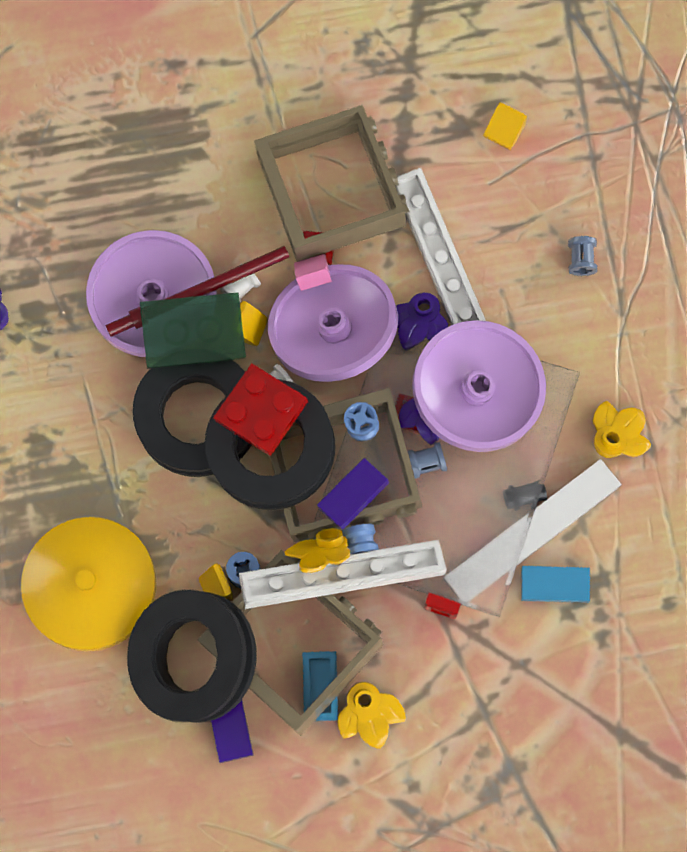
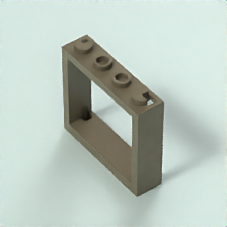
[254,105,409,262]
[270,388,423,542]
[198,550,384,736]

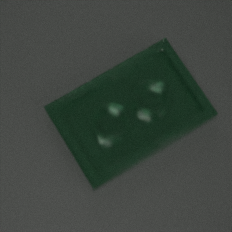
[139,292,246,369]

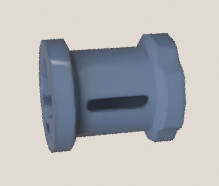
[568,236,598,276]
[408,442,447,479]

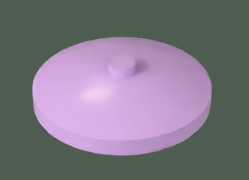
[86,230,217,358]
[268,264,398,382]
[412,321,546,452]

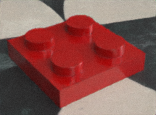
[213,363,308,456]

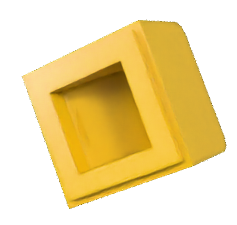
[483,102,527,150]
[230,300,268,346]
[199,563,233,600]

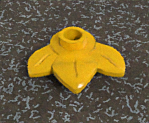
[592,401,651,458]
[284,528,350,573]
[337,682,406,749]

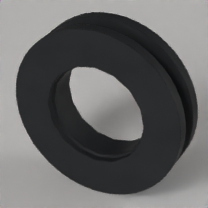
[133,349,252,477]
[205,379,335,510]
[127,590,257,723]

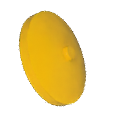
[21,517,156,651]

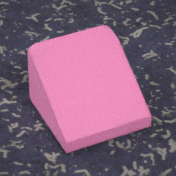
[294,254,332,291]

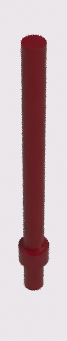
[105,246,290,337]

